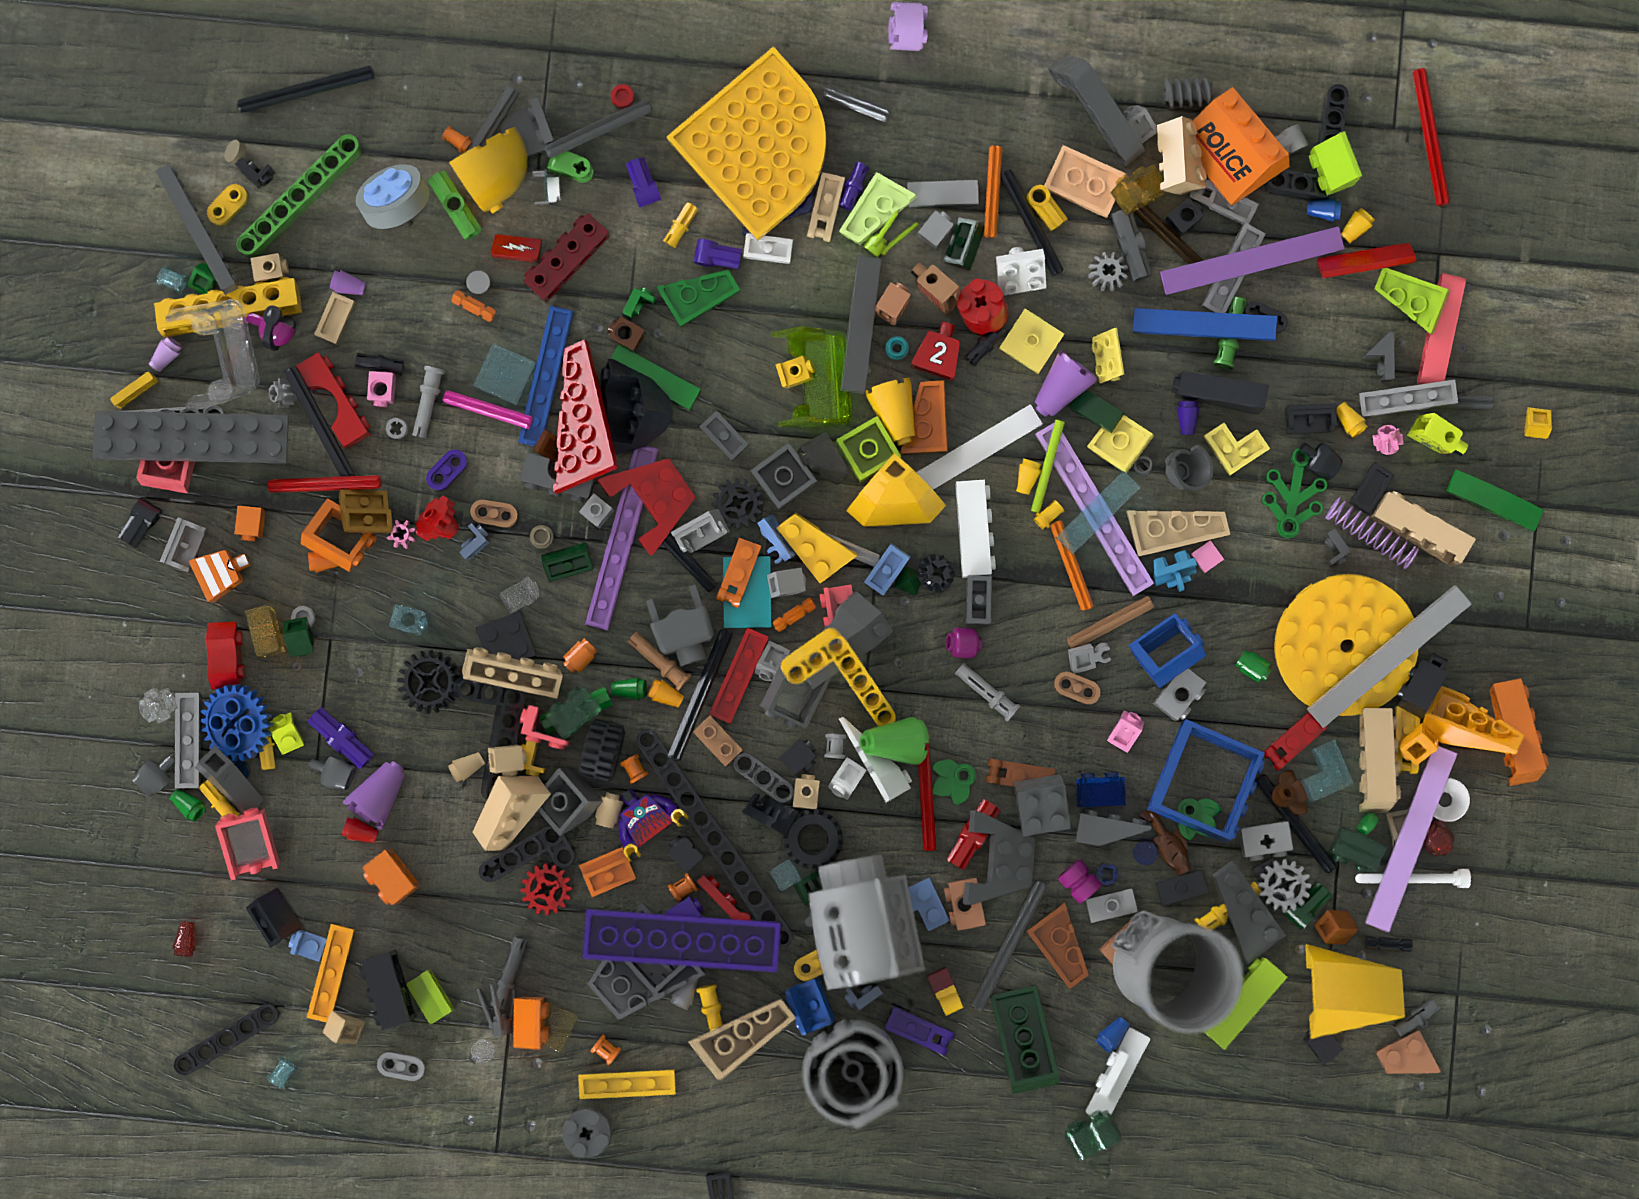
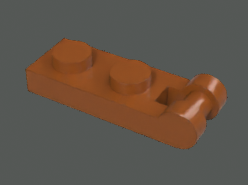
[986,759,1055,787]

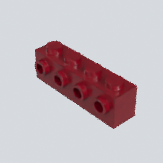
[523,213,610,303]

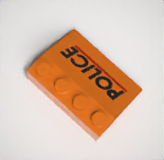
[1193,87,1289,206]

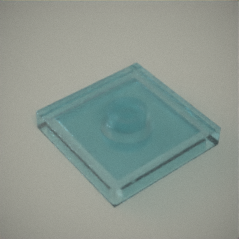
[473,343,536,406]

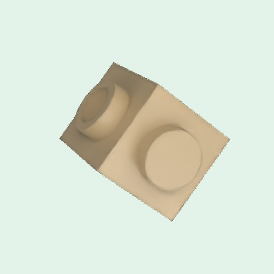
[251,253,289,283]
[488,745,526,776]
[793,774,820,809]

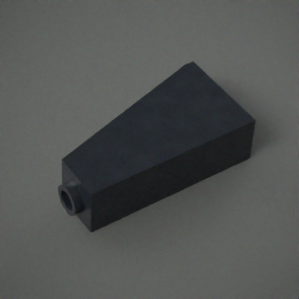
[1172,371,1269,415]

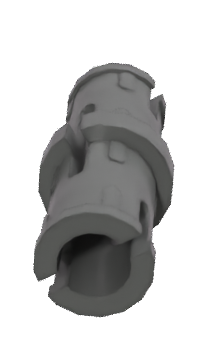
[1392,998,1441,1038]

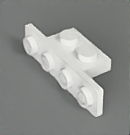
[1086,1028,1150,1123]

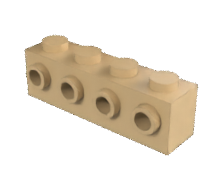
[462,647,563,699]

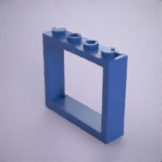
[1147,719,1265,843]

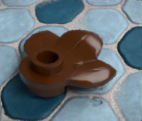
[1272,770,1312,815]

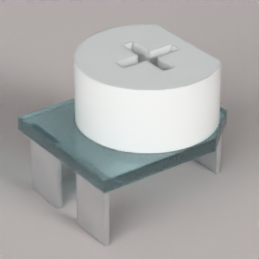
[532,169,561,205]

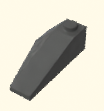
[806,592,893,688]

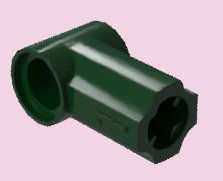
[1283,881,1332,930]

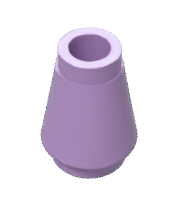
[149,336,182,372]

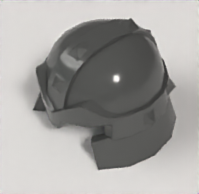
[1165,445,1213,490]

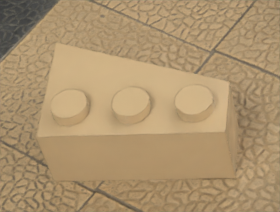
[1157,116,1207,196]
[473,776,551,851]

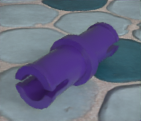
[839,162,869,211]

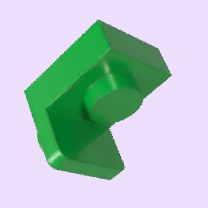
[622,287,656,321]

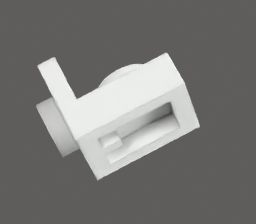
[828,757,867,800]

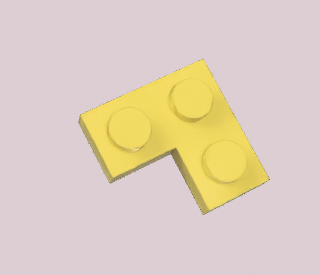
[1203,423,1270,475]

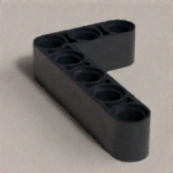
[1264,84,1349,200]
[453,678,525,800]

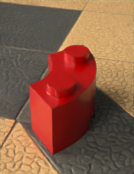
[205,621,245,690]

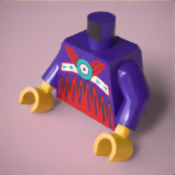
[618,788,689,861]

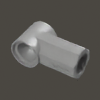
[1275,124,1309,155]

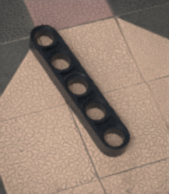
[173,1003,280,1075]

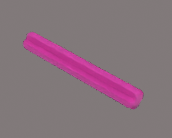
[443,390,533,429]

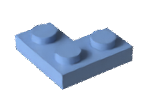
[908,878,950,931]

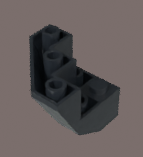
[600,358,673,455]

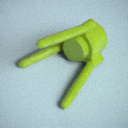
[863,210,918,258]

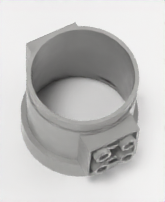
[1111,910,1243,1033]

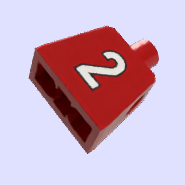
[911,322,960,381]

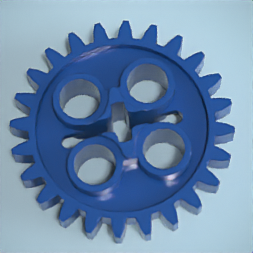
[200,684,273,762]

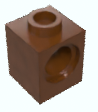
[608,316,646,353]

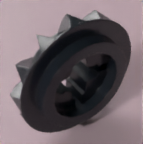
[918,554,955,592]

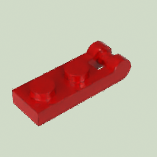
[1263,712,1328,771]
[697,874,751,920]

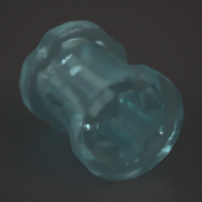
[157,266,188,294]
[266,1057,298,1089]

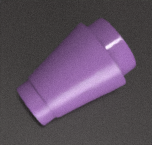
[329,270,366,295]

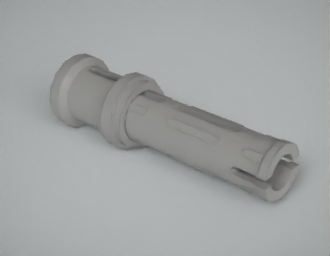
[412,366,445,439]
[955,663,1020,722]

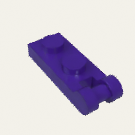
[885,1006,955,1056]

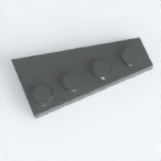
[1213,861,1286,964]

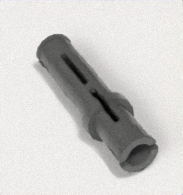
[490,936,528,1010]

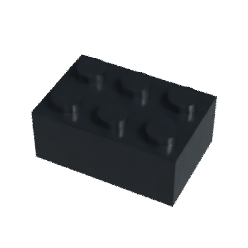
[359,949,417,1030]

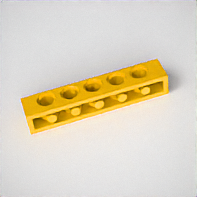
[154,277,302,338]

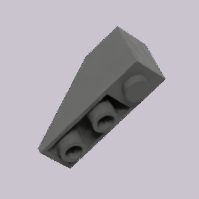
[195,746,264,814]
[1074,809,1151,846]

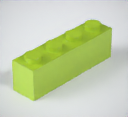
[1203,957,1287,1050]

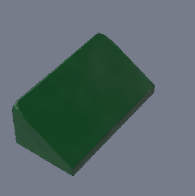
[943,217,984,270]
[541,542,594,582]

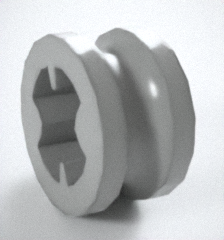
[386,418,409,439]

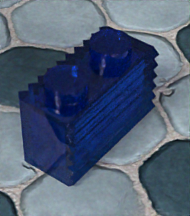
[1075,772,1126,807]

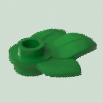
[932,759,976,805]
[1177,798,1222,841]

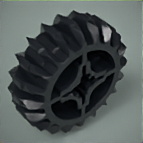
[397,650,461,714]

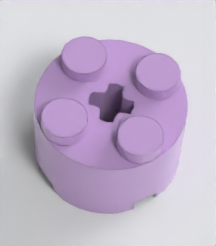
[889,2,928,51]

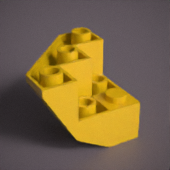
[846,453,946,527]

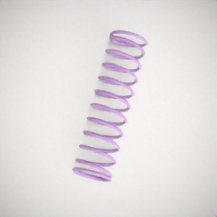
[1326,497,1419,569]

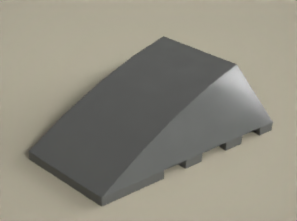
[587,902,706,1020]

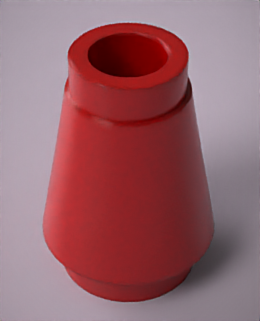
[341,817,378,843]

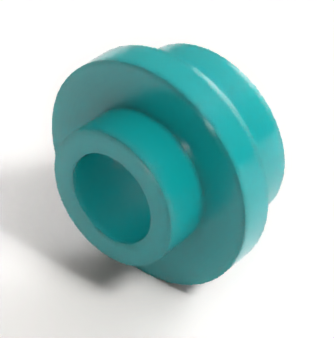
[885,336,909,360]

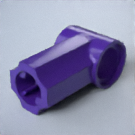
[626,157,661,208]
[693,239,742,270]

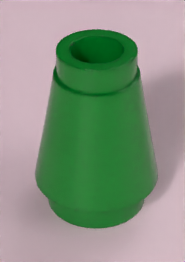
[611,677,647,701]
[170,789,206,822]

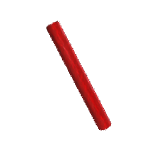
[268,475,382,493]
[918,735,936,851]

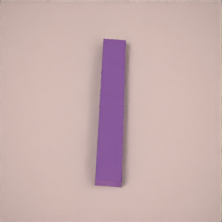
[1160,226,1344,295]
[585,446,659,631]

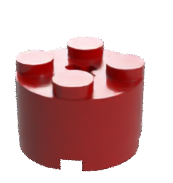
[957,279,1009,335]

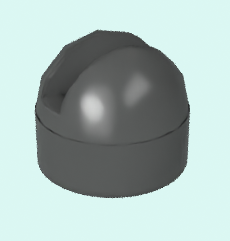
[1134,456,1153,476]

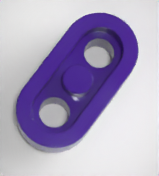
[426,450,468,491]

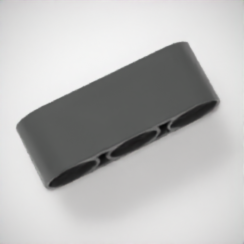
[734,753,794,802]

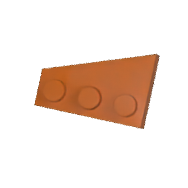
[900,380,948,455]

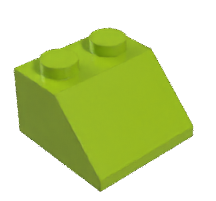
[1309,131,1362,195]

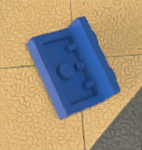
[785,977,836,1035]

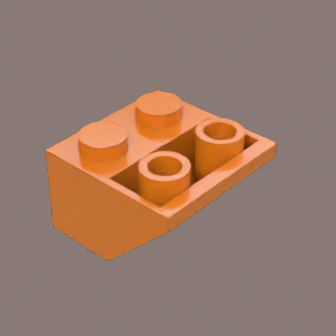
[514,997,549,1049]

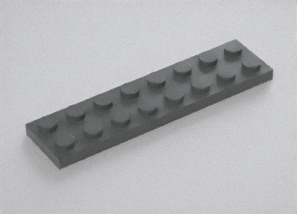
[92,411,289,463]

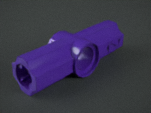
[307,707,375,769]

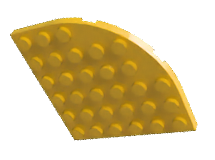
[667,47,826,241]

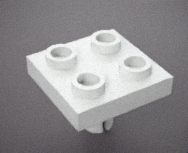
[996,247,1046,295]

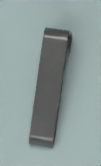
[1048,54,1145,167]

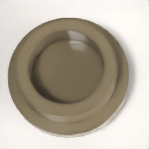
[530,525,554,549]

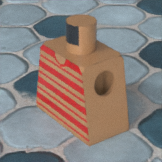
[911,263,961,316]

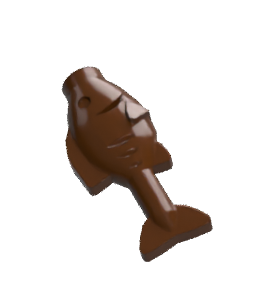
[1139,810,1191,876]

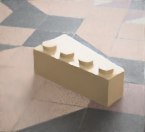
[1370,491,1476,567]

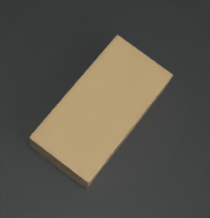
[314,292,356,345]

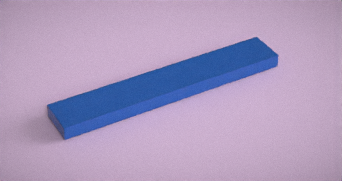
[518,305,574,447]
[1133,308,1277,341]

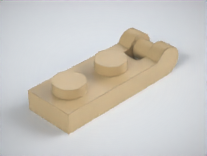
[807,172,845,242]

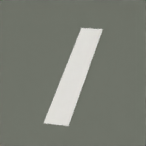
[916,404,1042,489]

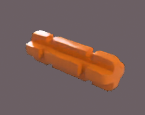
[451,290,496,322]
[772,598,816,632]

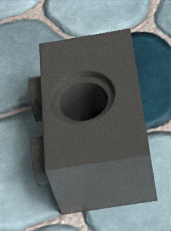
[966,575,992,625]

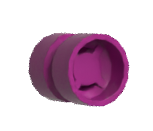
[1057,858,1102,904]

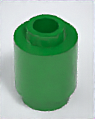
[1235,650,1272,683]

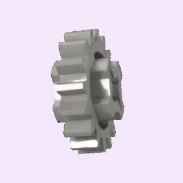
[1258,859,1311,912]

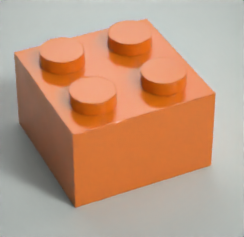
[362,849,421,905]

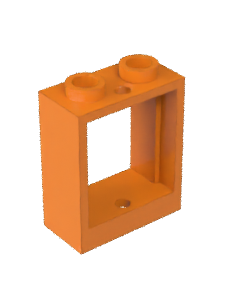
[301,498,377,572]

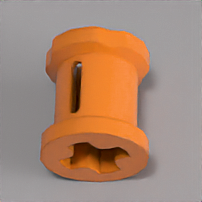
[619,753,649,784]
[668,872,699,903]
[590,1034,622,1066]

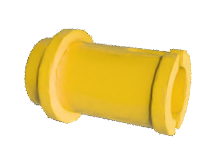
[1034,500,1064,529]

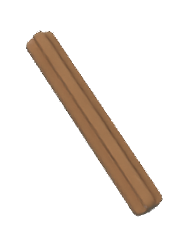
[1067,596,1154,649]

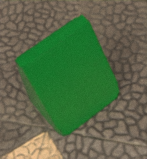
[187,262,217,294]

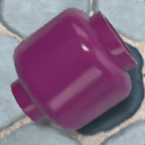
[946,627,982,659]

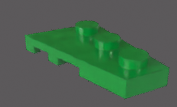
[656,270,741,328]

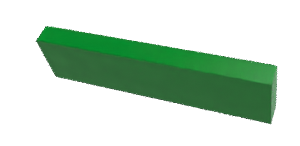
[610,344,701,411]

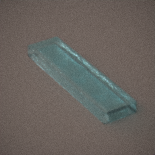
[1056,471,1140,554]

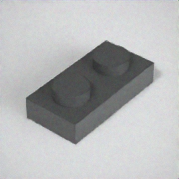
[699,410,749,461]

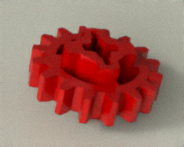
[520,863,573,915]

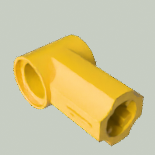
[1027,185,1068,231]

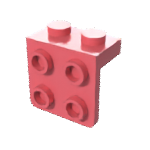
[520,705,571,750]

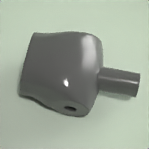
[309,755,355,790]
[132,756,175,797]

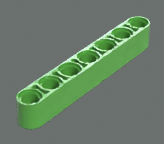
[237,134,362,259]

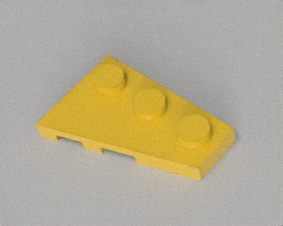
[777,513,858,583]

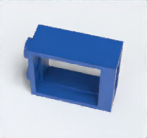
[1128,613,1206,688]

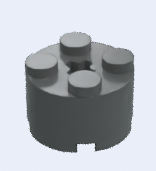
[562,1106,613,1158]

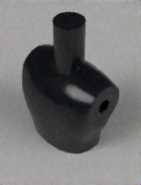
[1299,443,1343,479]

